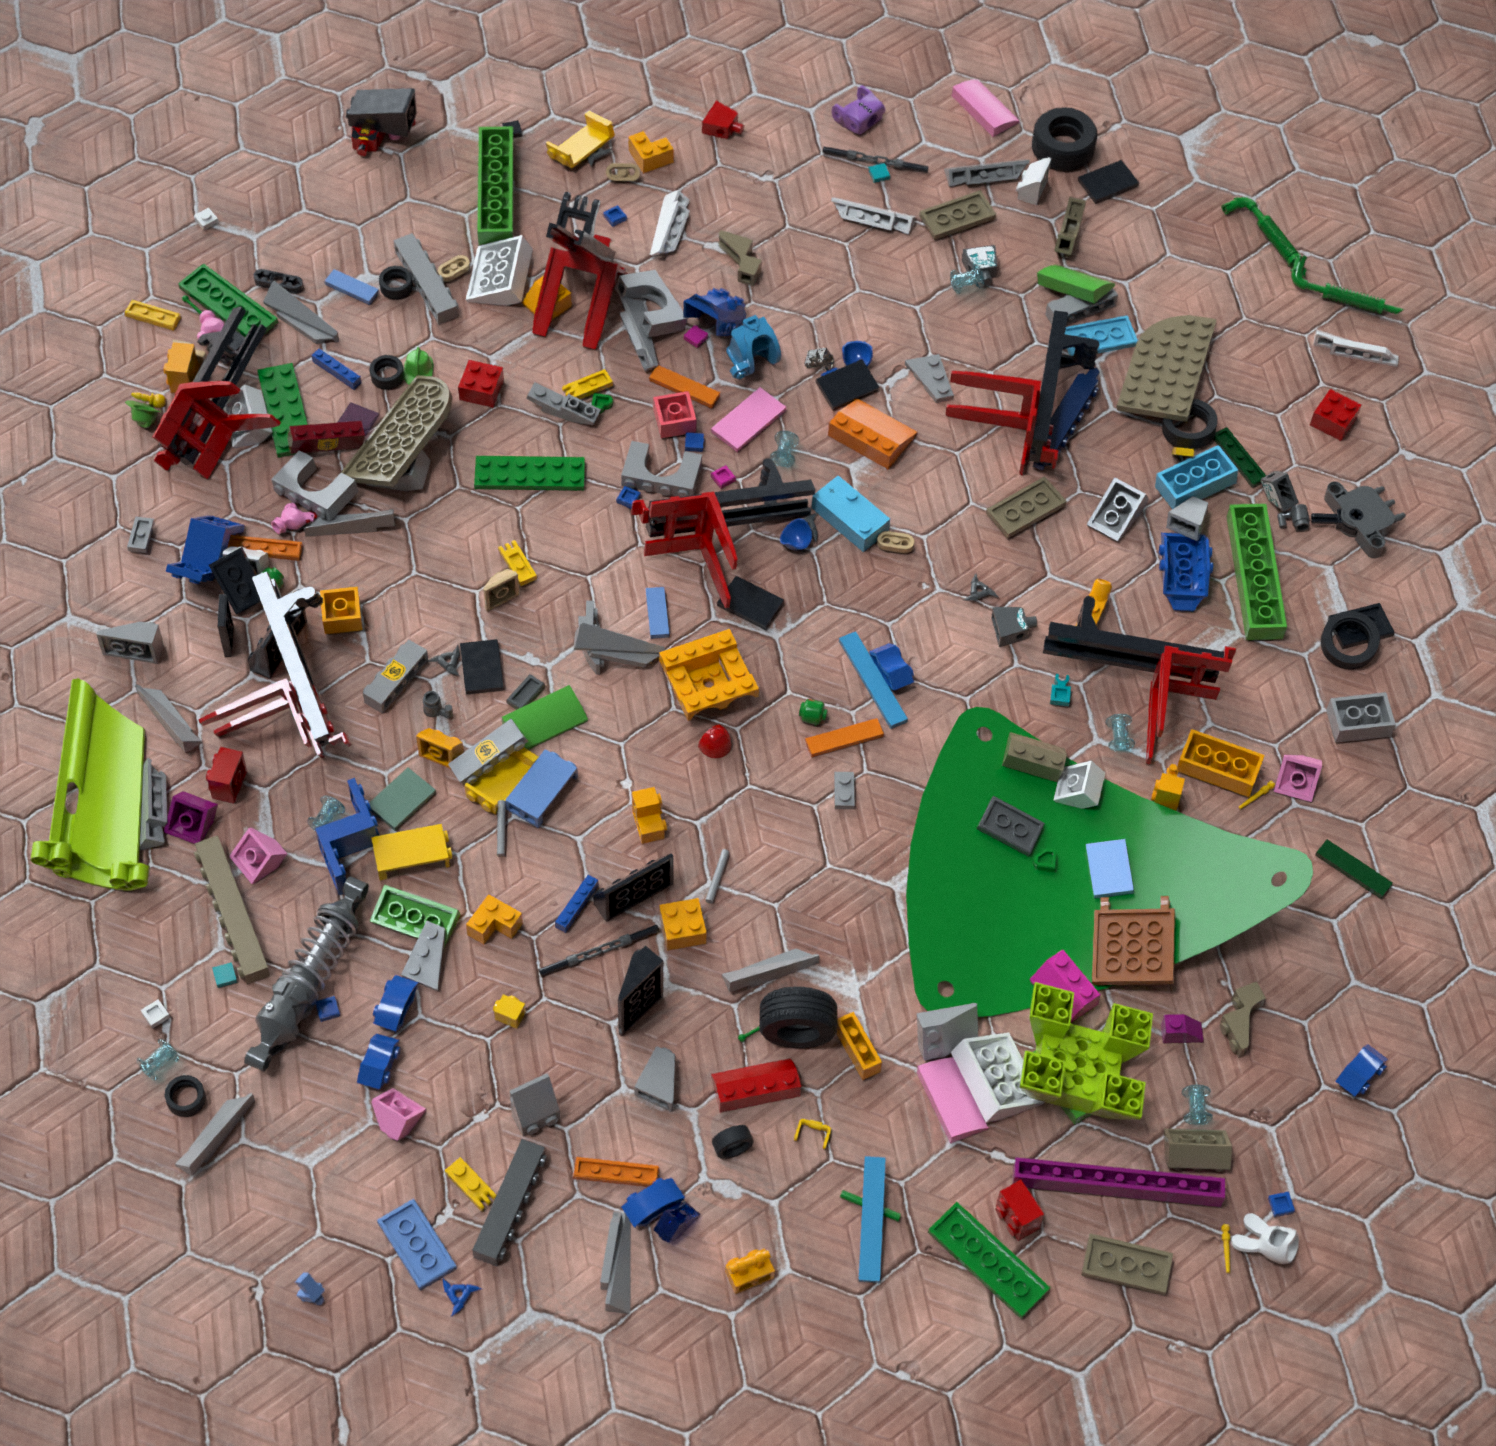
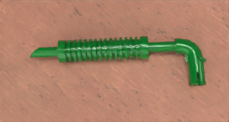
[1221,197,1307,278]
[1290,254,1405,314]

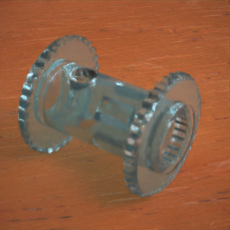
[950,264,984,294]
[770,431,799,467]
[1105,714,1135,751]
[307,795,345,831]
[136,1039,179,1080]
[1181,1085,1213,1125]

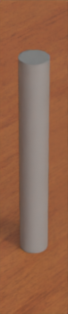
[497,800,505,857]
[705,849,730,904]

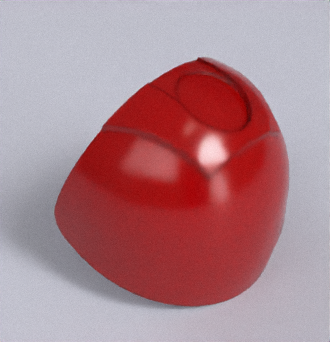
[698,724,732,759]

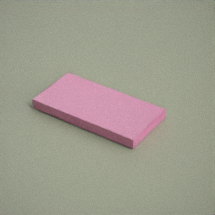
[711,387,786,452]

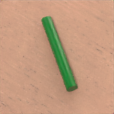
[840,1190,901,1222]

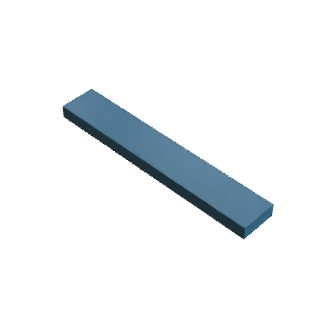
[839,631,908,729]
[858,1156,886,1283]

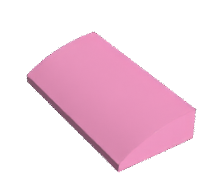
[952,80,1019,137]
[917,1057,988,1144]

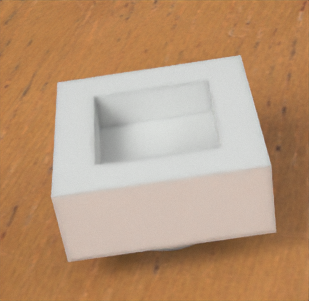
[194,208,219,231]
[141,999,170,1029]

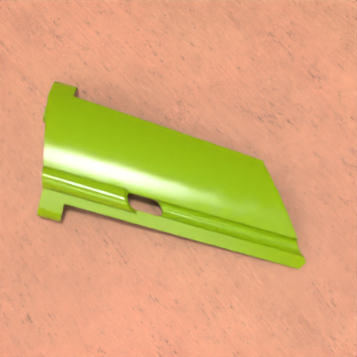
[30,678,150,891]

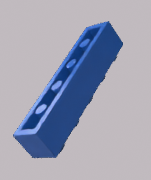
[312,349,361,390]
[555,875,599,933]

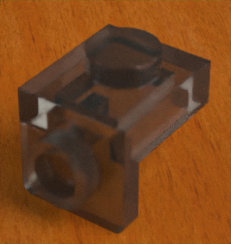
[804,348,834,371]

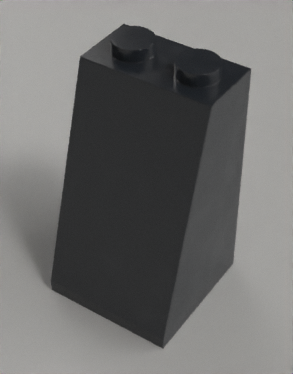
[346,88,417,137]

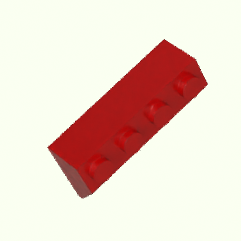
[711,1058,801,1113]

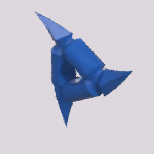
[442,1277,482,1317]

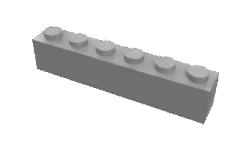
[393,233,459,325]

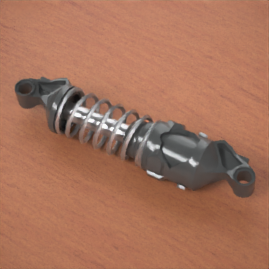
[244,876,369,1072]

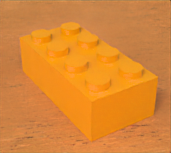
[1177,729,1265,797]

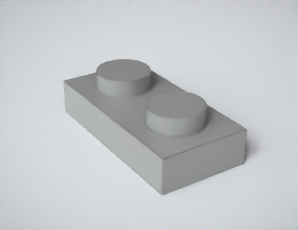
[127,517,155,553]
[834,772,854,809]

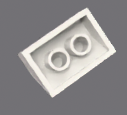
[223,384,272,448]

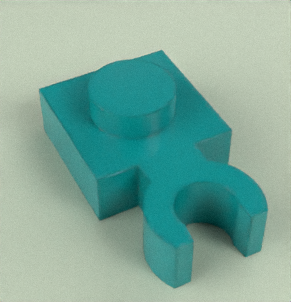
[1050,674,1071,707]

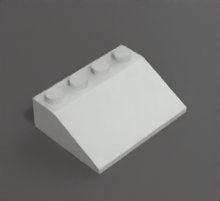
[466,235,533,306]
[951,1033,1044,1122]

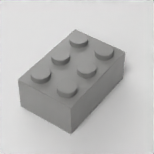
[1326,692,1396,743]

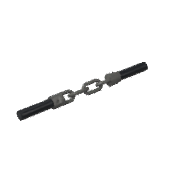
[822,146,929,173]
[538,924,659,976]

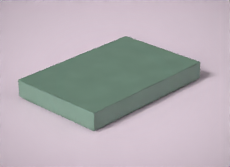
[369,767,436,831]

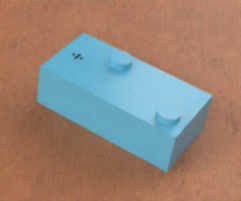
[1155,445,1238,509]
[811,475,890,552]

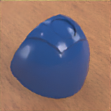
[842,341,873,366]
[780,518,812,550]

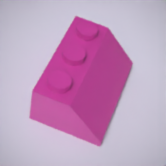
[1030,950,1100,1023]

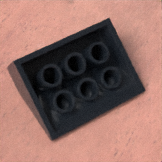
[248,589,307,679]
[593,853,674,922]
[618,945,664,1037]

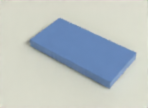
[377,1198,457,1290]

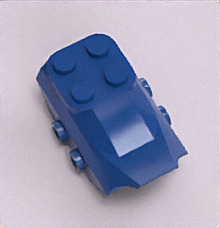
[683,288,746,336]
[1159,533,1213,611]

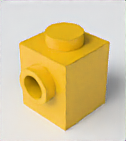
[493,994,526,1029]

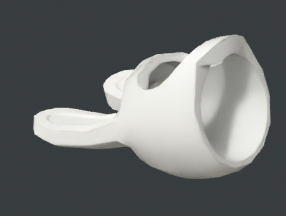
[1231,1213,1299,1264]

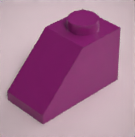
[1161,1014,1204,1043]

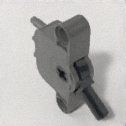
[1311,481,1406,558]

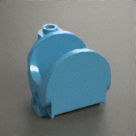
[726,315,781,379]

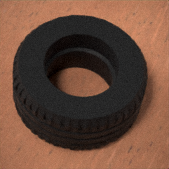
[1032,107,1098,171]
[759,987,838,1048]

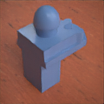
[295,1273,325,1305]

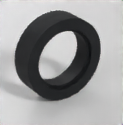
[1162,399,1217,449]
[1320,611,1380,669]

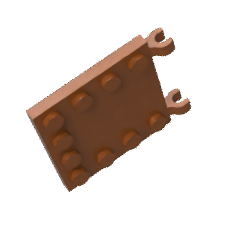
[1092,896,1175,985]

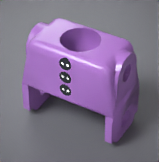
[832,85,885,134]

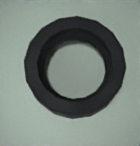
[379,266,413,300]
[369,355,404,390]
[164,1075,206,1117]
[712,1125,754,1159]

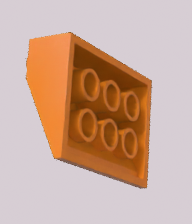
[828,399,918,469]

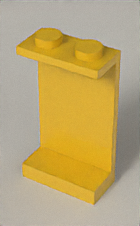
[546,111,615,168]
[464,747,539,815]
[371,824,453,880]

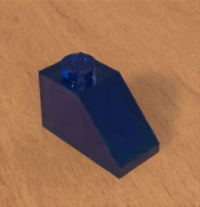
[653,1201,700,1243]

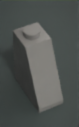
[1166,496,1208,541]
[634,1046,675,1112]

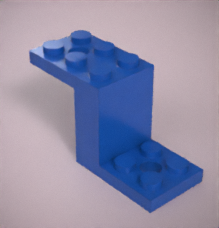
[166,515,245,584]
[315,778,380,895]

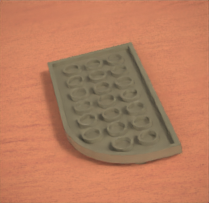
[1117,315,1217,422]
[341,375,452,487]

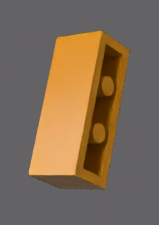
[836,1011,882,1080]

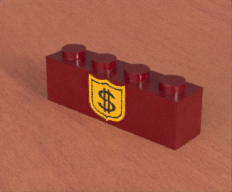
[287,421,365,454]

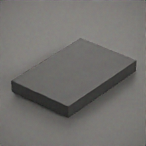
[976,796,1045,856]

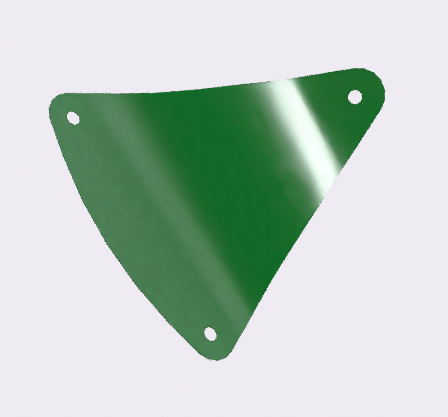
[906,707,1313,1017]

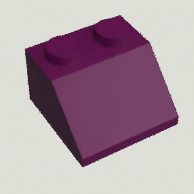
[164,791,218,844]

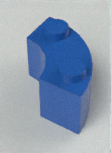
[869,643,914,690]
[373,975,418,1031]
[357,1033,401,1089]
[1335,1044,1388,1096]
[621,1178,685,1227]

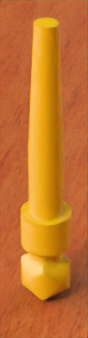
[1238,781,1275,810]
[1221,1224,1230,1274]

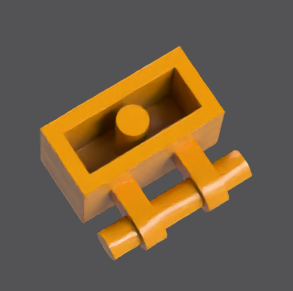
[1151,764,1185,811]
[725,1248,775,1294]

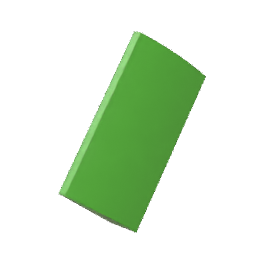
[1037,265,1115,303]
[502,685,588,750]
[370,885,460,947]

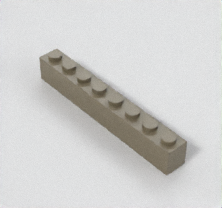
[193,836,270,985]

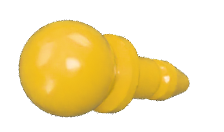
[131,392,166,408]

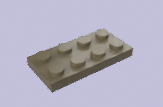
[919,190,996,240]
[986,476,1067,538]
[1081,1234,1173,1296]

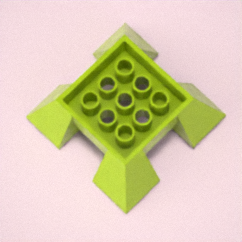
[1019,982,1153,1120]

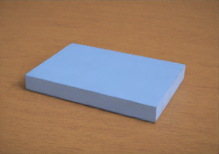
[1086,839,1134,898]

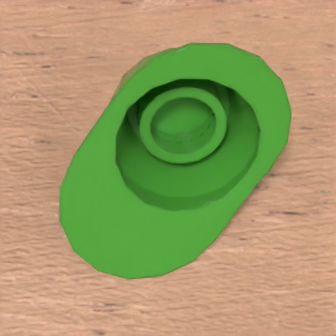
[404,347,433,385]
[125,400,161,428]

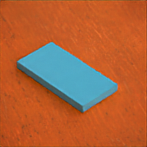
[1065,315,1138,356]

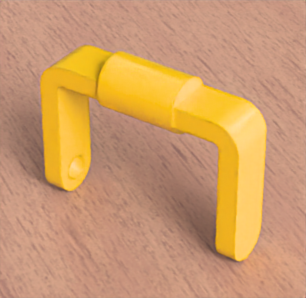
[794,1119,831,1149]

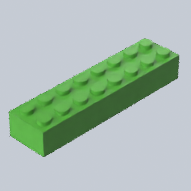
[477,127,514,245]
[1226,504,1287,640]

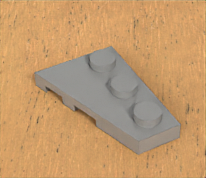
[905,354,954,403]
[401,921,446,992]

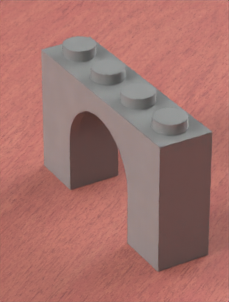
[615,270,688,337]
[621,441,702,497]
[271,451,359,521]

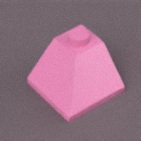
[1274,755,1322,802]
[229,828,287,884]
[372,1088,426,1141]

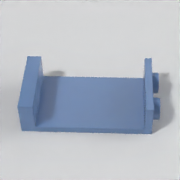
[505,749,578,828]

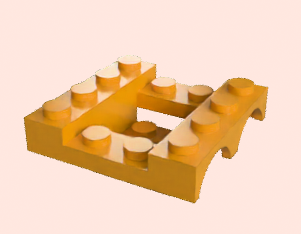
[659,629,759,721]

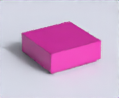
[684,325,708,348]
[711,465,736,489]

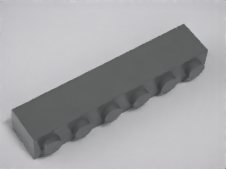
[472,1139,548,1266]

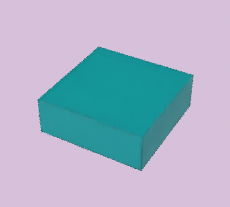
[868,163,890,183]
[212,962,237,988]

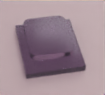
[338,402,379,436]

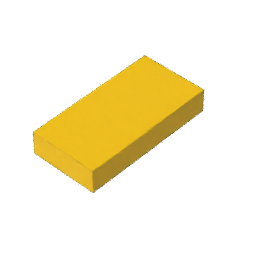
[1172,447,1194,457]

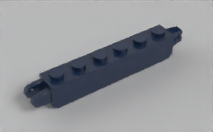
[1033,367,1100,471]

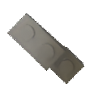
[719,230,762,286]
[1220,982,1266,1058]

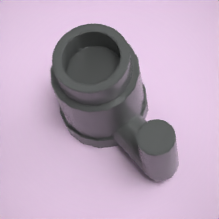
[1277,504,1310,531]
[423,691,453,719]

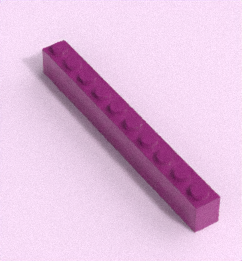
[1012,1157,1225,1207]

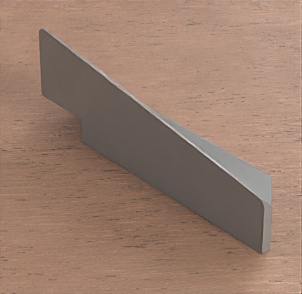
[944,159,1030,186]
[139,758,167,851]
[722,948,820,993]
[175,1093,255,1176]
[600,1212,631,1314]

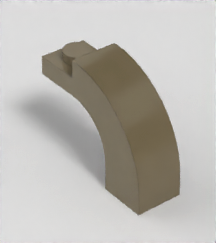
[1054,197,1087,255]

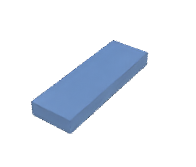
[325,269,379,305]
[646,587,669,639]

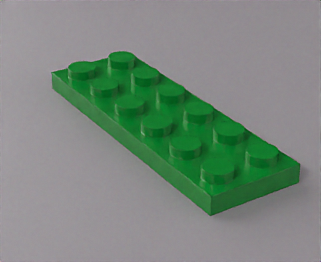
[178,263,279,337]
[257,363,307,458]
[474,456,585,491]
[928,1202,1051,1319]

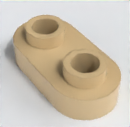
[606,163,640,181]
[438,255,470,282]
[877,531,914,553]

